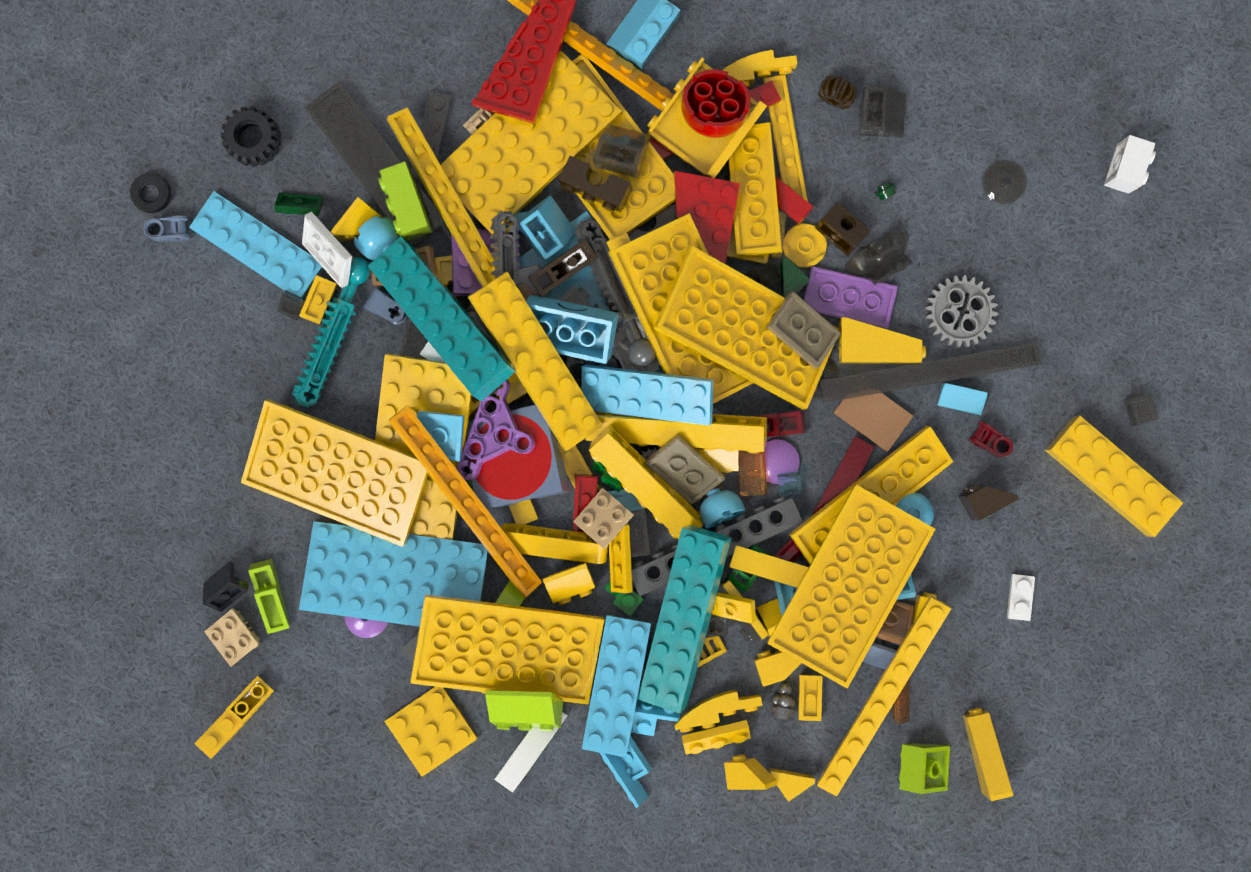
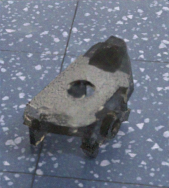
[844,231,913,285]

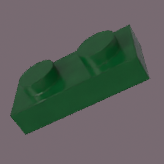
[274,192,323,216]

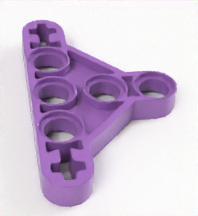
[457,379,535,480]

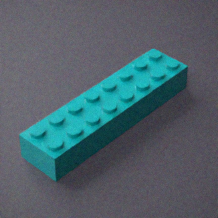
[368,236,516,402]
[638,525,731,714]

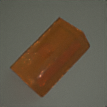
[738,450,767,496]
[893,678,910,724]

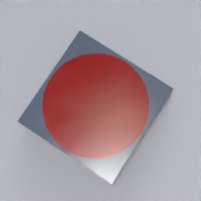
[466,405,570,511]

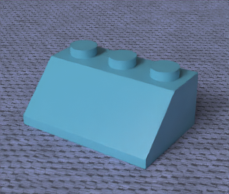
[606,0,681,70]

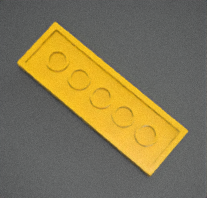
[729,122,782,257]

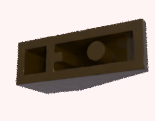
[528,240,598,296]

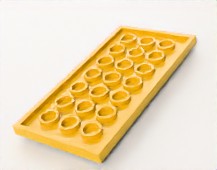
[441,51,623,235]
[572,54,675,240]
[608,213,753,404]
[654,246,840,410]
[375,353,472,540]
[241,399,428,547]
[767,484,936,689]
[410,594,604,704]

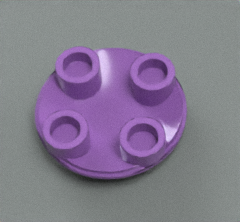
[755,440,800,484]

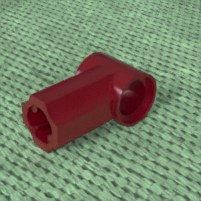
[773,538,803,563]

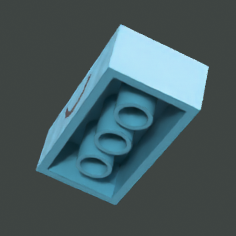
[526,294,618,364]

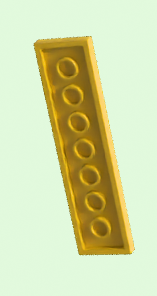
[468,272,603,451]
[789,426,953,564]

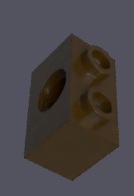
[815,202,871,257]

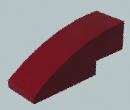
[751,411,806,437]

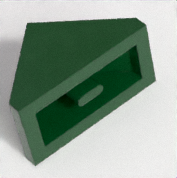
[780,258,810,298]

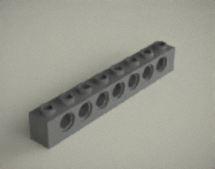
[631,496,803,596]

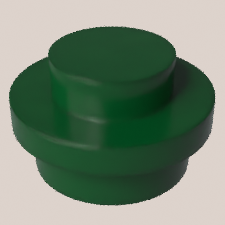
[875,181,896,200]

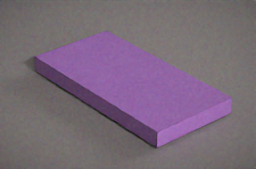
[803,266,898,329]

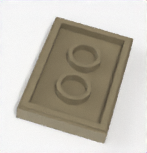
[766,291,841,369]
[645,434,725,504]

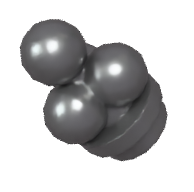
[770,683,795,720]

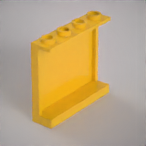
[647,58,767,178]

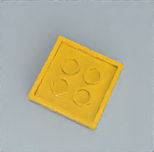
[384,686,478,777]

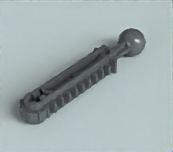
[490,211,520,361]
[574,219,656,367]

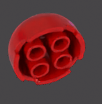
[681,69,751,138]

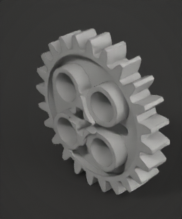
[924,275,998,348]

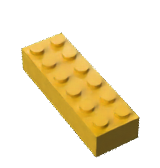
[1045,416,1183,537]

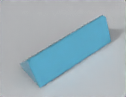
[937,383,988,415]

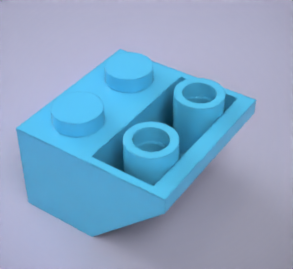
[518,195,575,260]

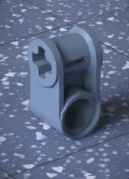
[143,216,189,242]
[363,288,408,325]

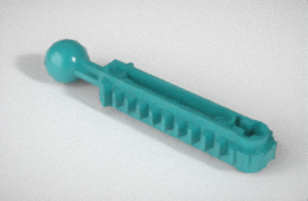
[292,256,371,408]

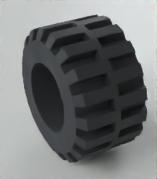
[220,106,282,167]

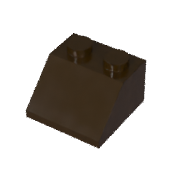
[958,484,1019,521]

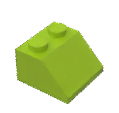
[899,743,950,794]

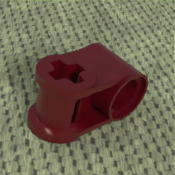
[968,421,1013,457]

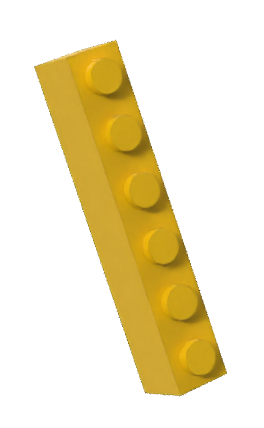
[589,425,703,539]

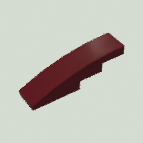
[811,436,874,516]

